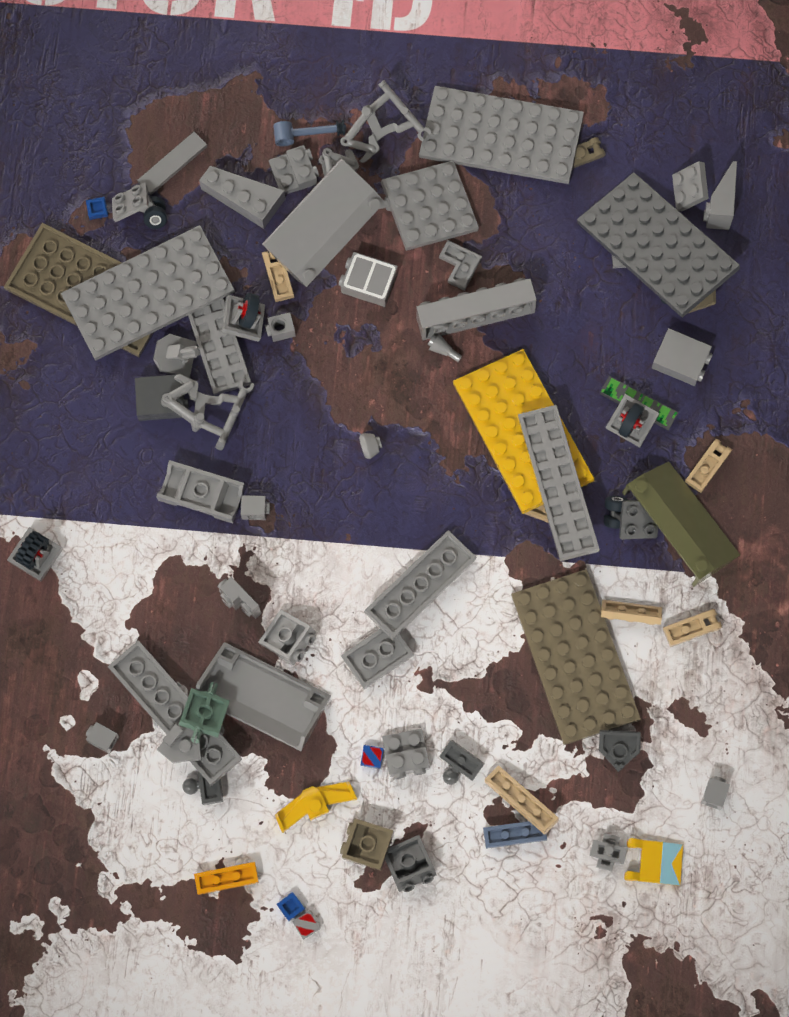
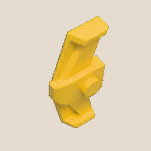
[275,781,357,833]

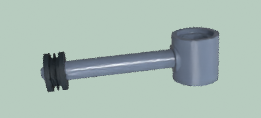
[273,120,346,146]

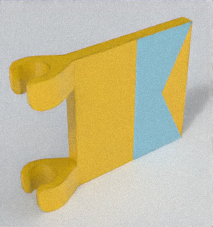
[624,838,683,886]

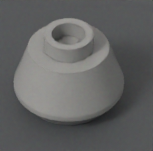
[359,433,382,459]

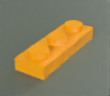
[194,862,259,895]

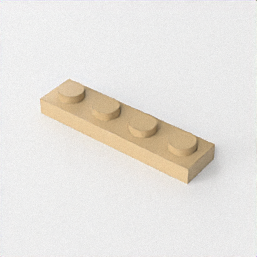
[485,765,559,835]

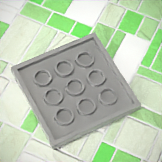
[381,161,479,251]

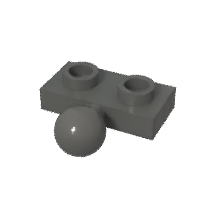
[439,740,485,785]
[182,771,223,805]

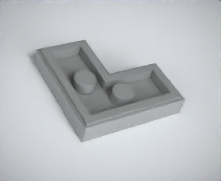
[439,240,482,291]

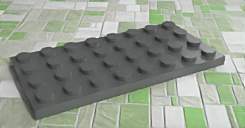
[577,172,740,318]

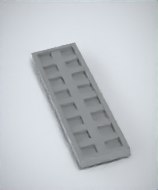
[188,298,251,396]
[518,405,599,561]

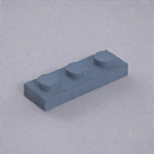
[483,821,547,849]

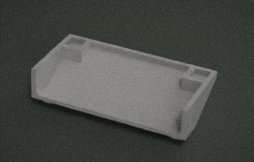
[262,159,385,287]
[195,642,331,751]

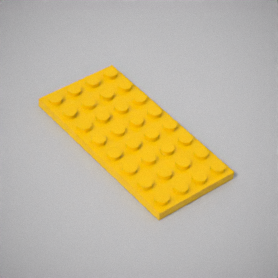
[453,349,594,514]

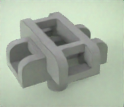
[590,833,627,872]

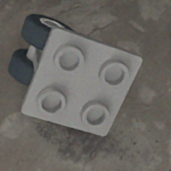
[112,183,167,229]

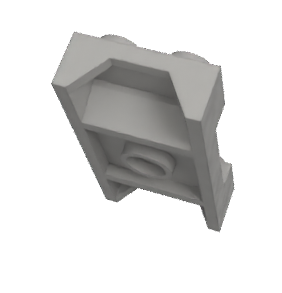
[156,460,245,524]

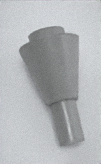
[427,334,462,362]

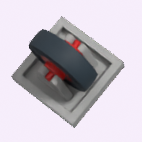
[222,293,265,342]
[606,394,660,448]

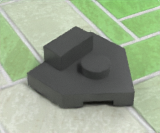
[599,730,641,772]

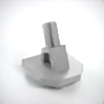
[153,334,201,378]

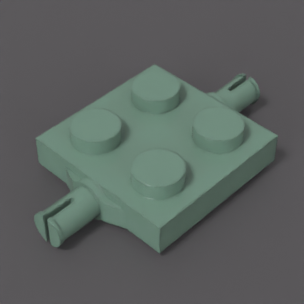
[179,682,230,743]

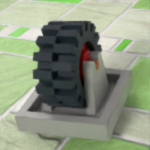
[7,527,63,582]

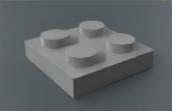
[672,161,709,212]

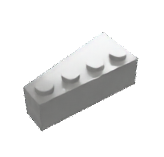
[199,166,285,229]

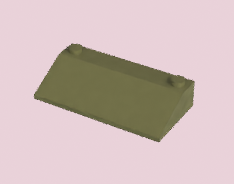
[622,462,740,587]

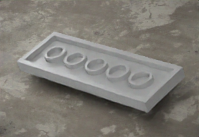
[364,530,477,640]

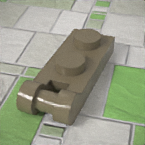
[572,137,606,169]

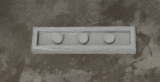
[137,132,207,195]

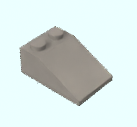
[703,161,737,230]

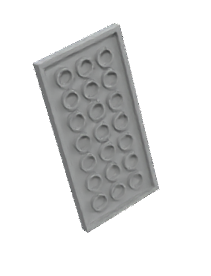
[419,86,584,184]
[61,225,235,361]

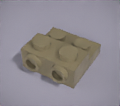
[340,818,394,871]

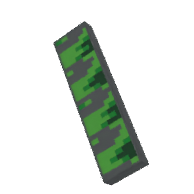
[600,376,679,431]

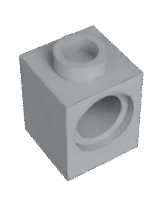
[265,312,296,342]
[241,495,270,520]
[86,722,119,754]
[701,776,730,810]

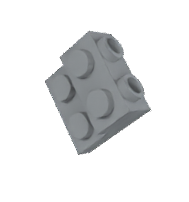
[268,145,319,195]
[217,577,261,619]
[258,609,316,665]
[382,729,430,779]

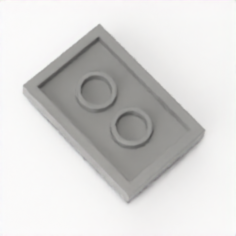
[341,629,414,689]

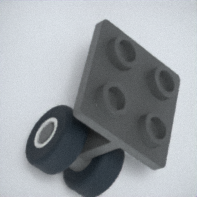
[604,496,658,540]

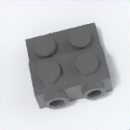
[385,835,437,892]

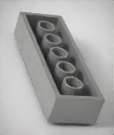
[416,278,536,341]

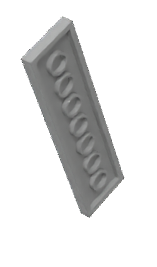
[108,640,242,786]

